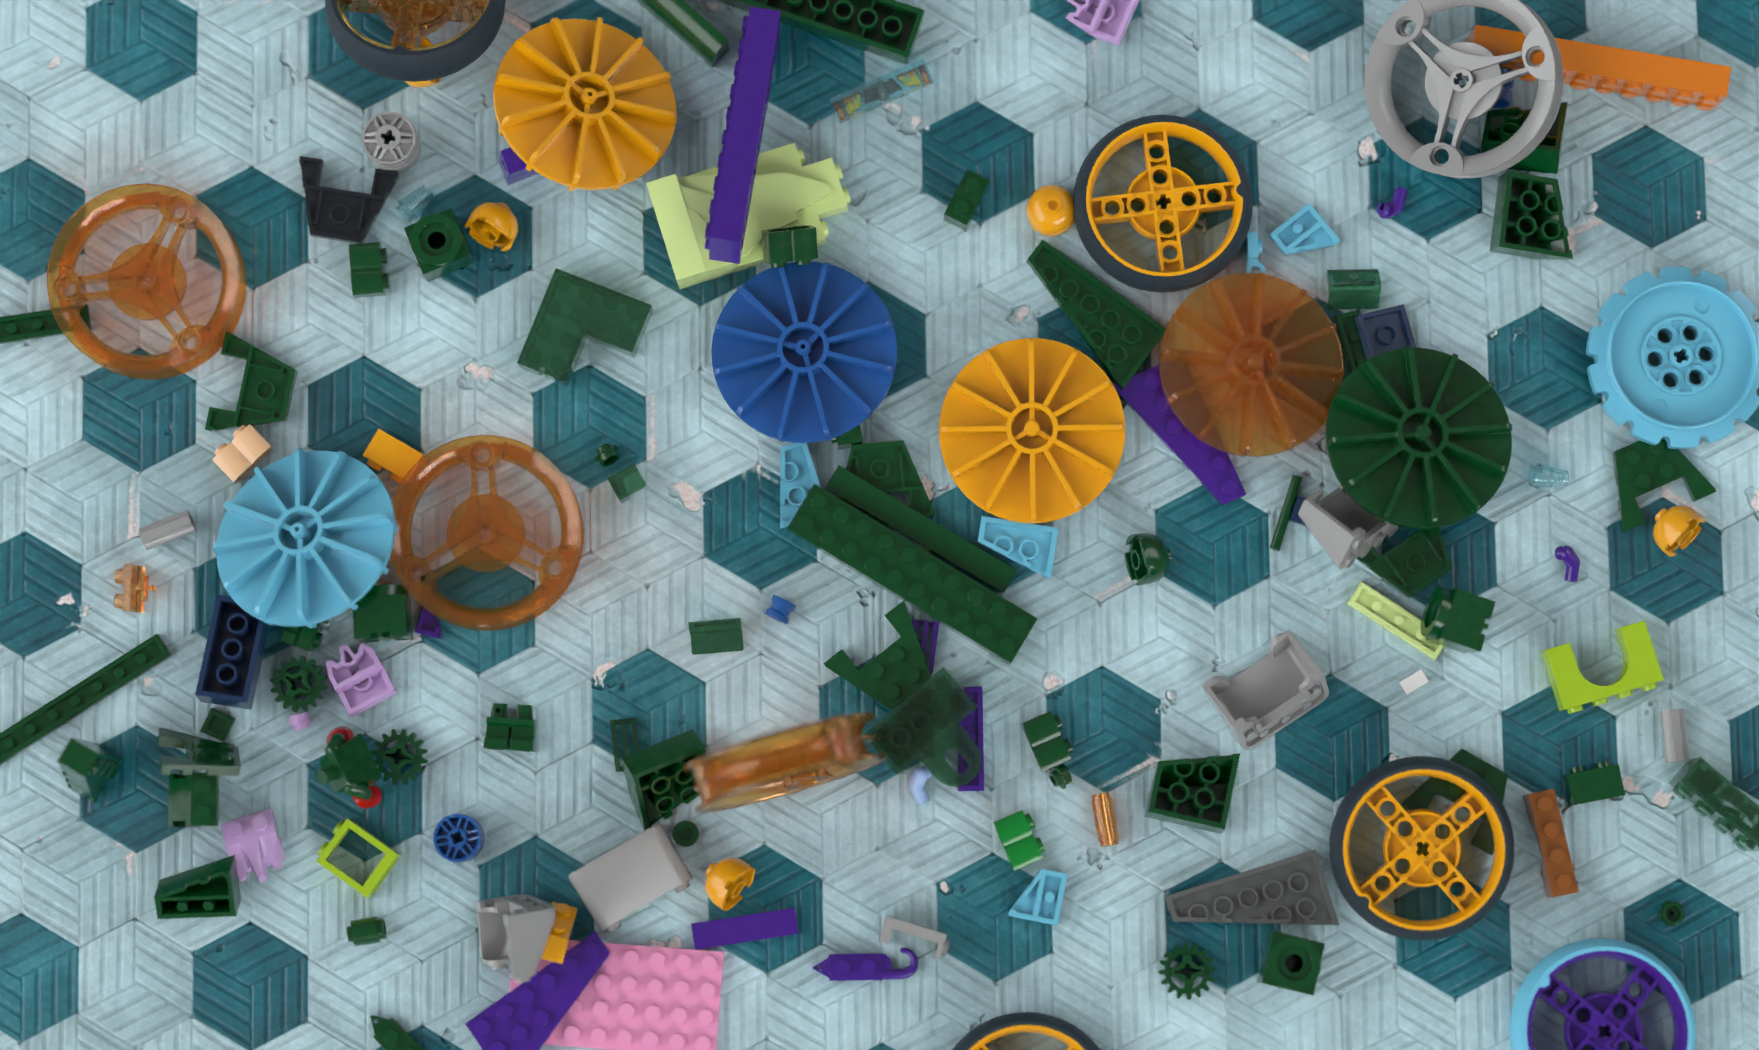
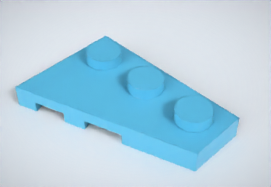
[780,443,821,529]
[978,516,1059,580]

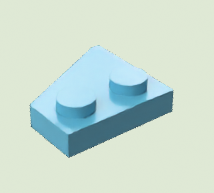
[1269,203,1340,256]
[1008,869,1068,926]

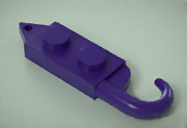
[813,948,918,981]

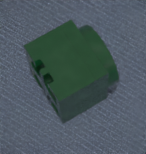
[404,208,476,282]
[353,584,413,643]
[1421,587,1496,653]
[1257,931,1325,995]

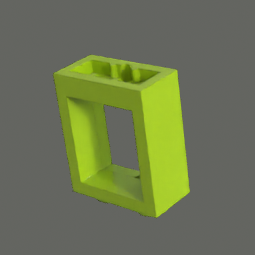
[316,818,401,898]

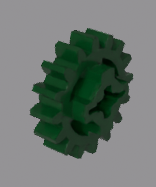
[270,656,328,712]
[371,729,428,785]
[1158,942,1216,1000]

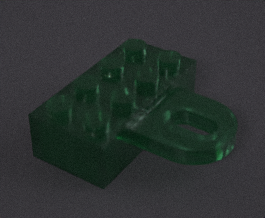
[863,666,982,787]
[1669,757,1759,852]

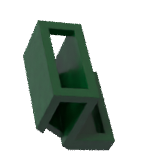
[168,773,220,827]

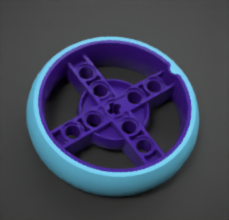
[1510,938,1696,1050]

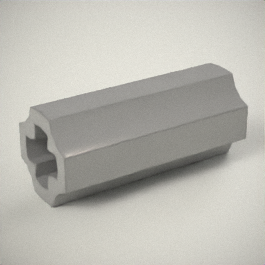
[139,510,196,550]
[1660,709,1690,763]

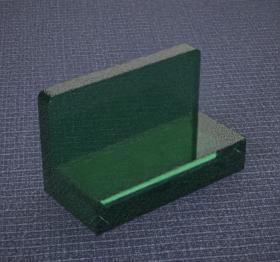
[1326,269,1381,310]
[688,618,744,655]

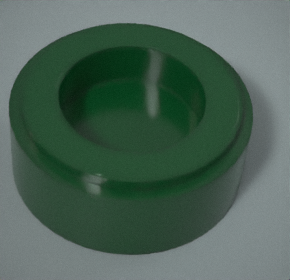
[672,821,699,847]

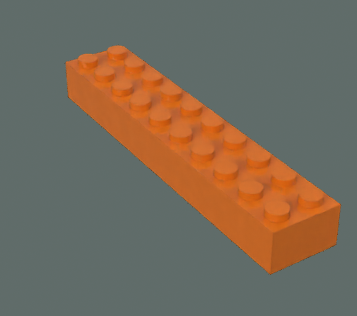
[1467,25,1731,111]

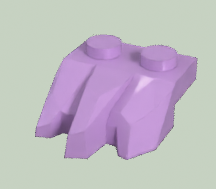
[1066,0,1139,46]
[326,643,397,718]
[221,809,285,884]

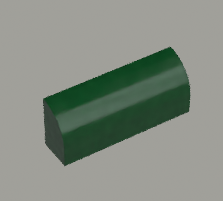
[637,0,730,68]

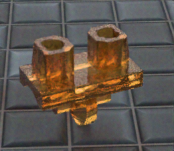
[114,564,156,613]

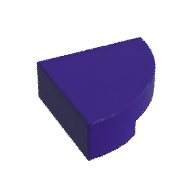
[415,607,442,639]

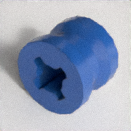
[764,595,796,625]

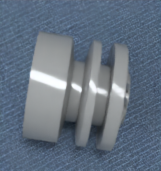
[362,112,421,173]

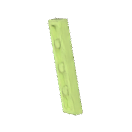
[1347,582,1444,660]

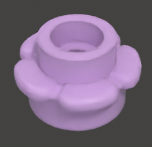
[288,712,313,731]

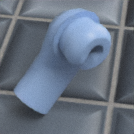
[909,766,932,806]

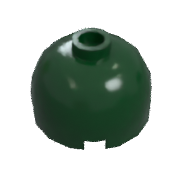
[1125,533,1172,586]

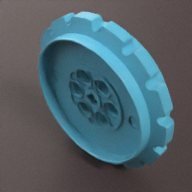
[1586,267,1759,449]

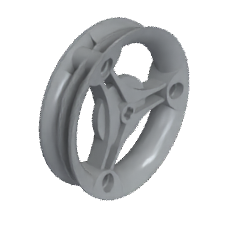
[1365,0,1564,178]

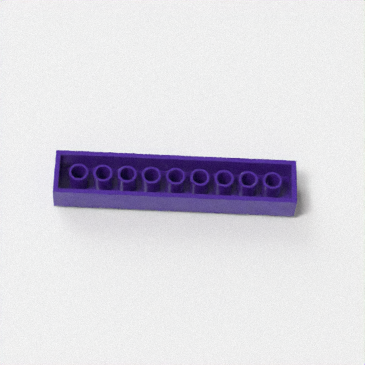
[705,6,781,264]

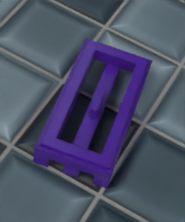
[913,619,939,675]

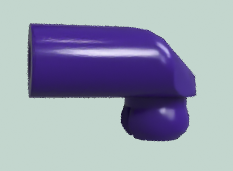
[1376,187,1408,219]
[1555,545,1580,583]

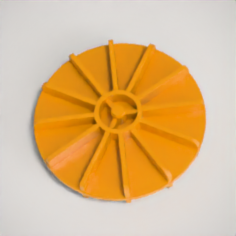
[493,17,677,191]
[939,338,1125,524]

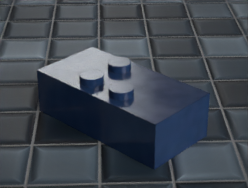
[195,594,270,710]

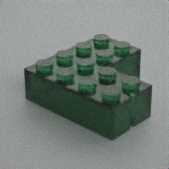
[517,268,654,386]

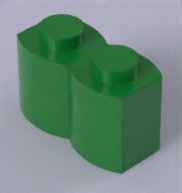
[993,810,1045,871]

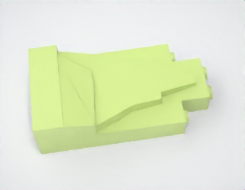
[646,143,851,289]

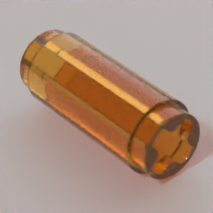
[1091,792,1119,847]

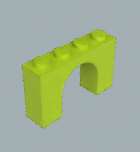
[1541,620,1664,714]

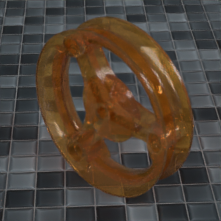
[47,184,247,380]
[390,435,584,631]
[683,712,886,814]

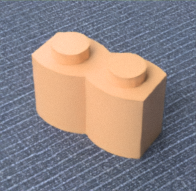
[213,424,274,484]

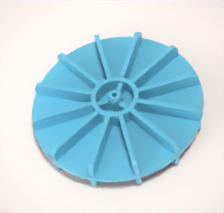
[213,448,398,629]

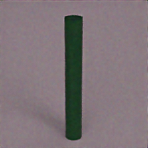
[1270,475,1302,551]

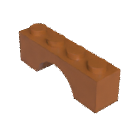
[1523,789,1579,898]

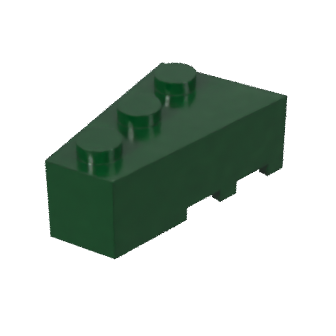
[154,855,241,919]

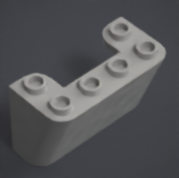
[1298,484,1399,570]

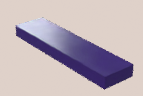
[956,686,984,791]
[691,908,799,950]

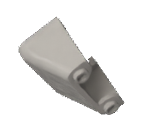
[1202,630,1329,750]
[568,823,693,933]
[476,894,556,982]

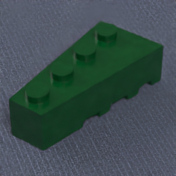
[57,738,122,803]

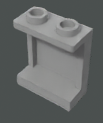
[878,916,950,960]

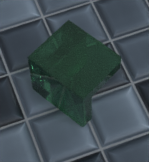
[607,463,646,504]

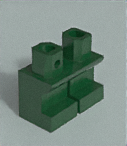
[483,703,536,752]

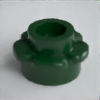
[595,444,620,467]
[1049,764,1072,789]
[1658,901,1684,927]

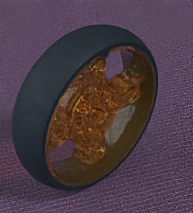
[325,0,506,82]

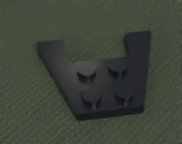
[299,156,400,244]

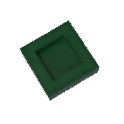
[200,708,236,742]

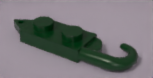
[370,1015,425,1050]

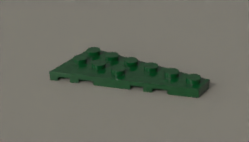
[1027,239,1167,391]

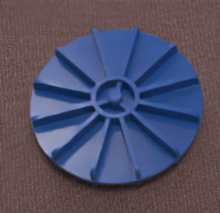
[711,262,897,443]

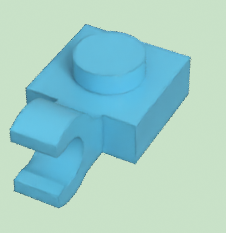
[1244,232,1266,279]

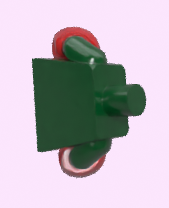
[316,726,383,809]

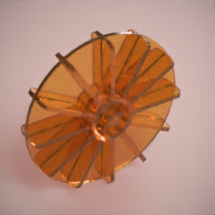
[1159,272,1344,457]

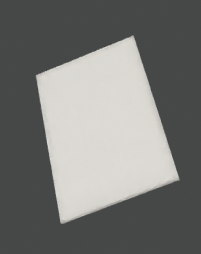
[1399,669,1429,695]

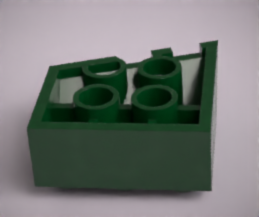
[1481,102,1568,174]
[1490,171,1573,260]
[621,729,713,831]
[1144,753,1240,834]

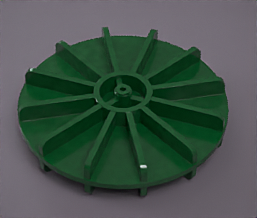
[1325,346,1513,531]

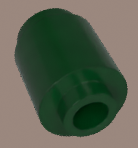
[347,916,387,947]

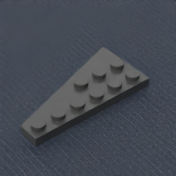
[1165,850,1339,925]

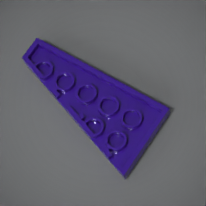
[1113,355,1246,506]
[465,932,611,1050]

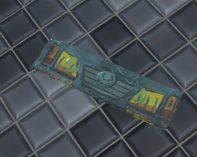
[830,59,933,123]

